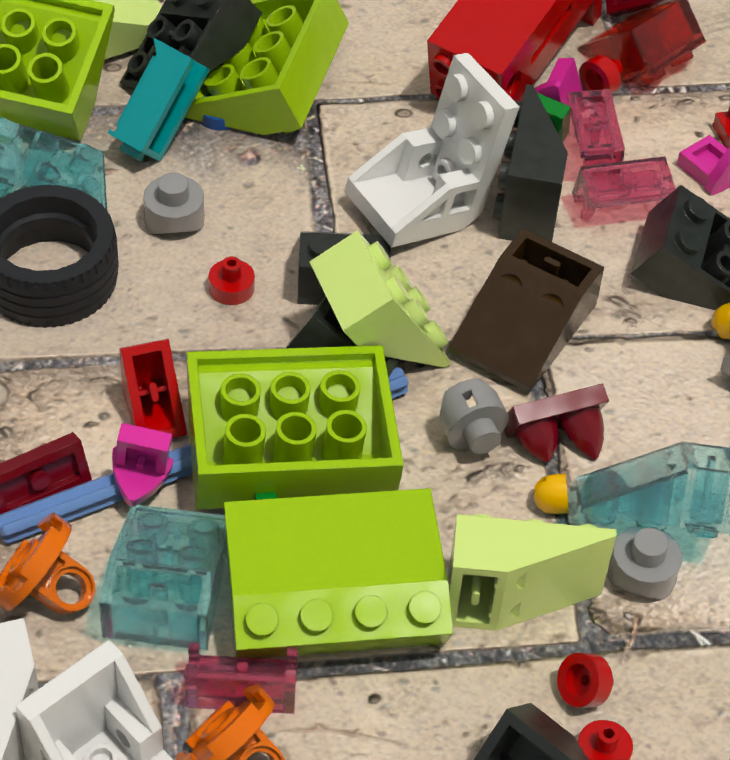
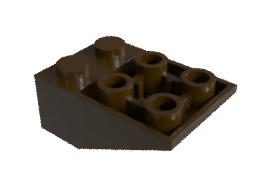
[448,228,604,392]

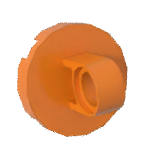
[0,513,95,614]
[175,684,285,760]

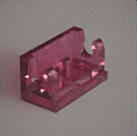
[567,89,625,184]
[572,156,676,219]
[184,642,298,714]

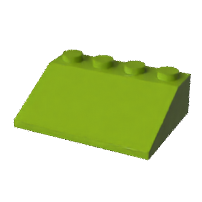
[0,0,115,141]
[184,0,349,135]
[186,345,404,509]
[224,488,454,660]

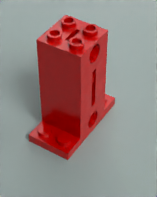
[427,0,602,101]

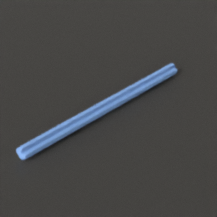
[0,367,409,543]

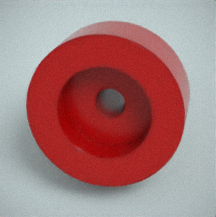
[579,55,623,100]
[208,256,255,305]
[557,653,614,708]
[578,720,633,760]

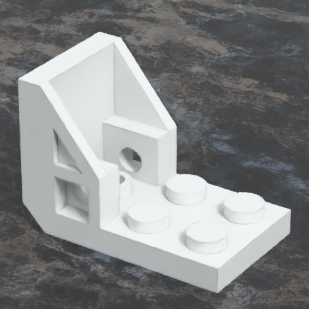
[344,53,519,248]
[15,640,173,760]

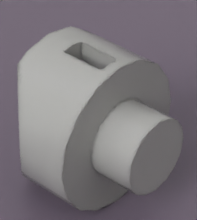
[143,172,205,234]
[440,378,509,454]
[608,525,682,599]

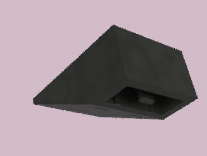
[119,0,263,88]
[493,84,568,242]
[630,185,730,310]

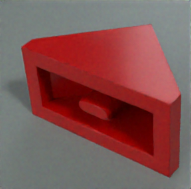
[119,338,188,438]

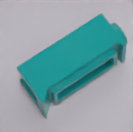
[108,37,210,162]

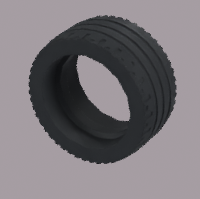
[0,184,119,328]

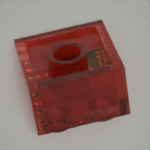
[580,0,706,85]

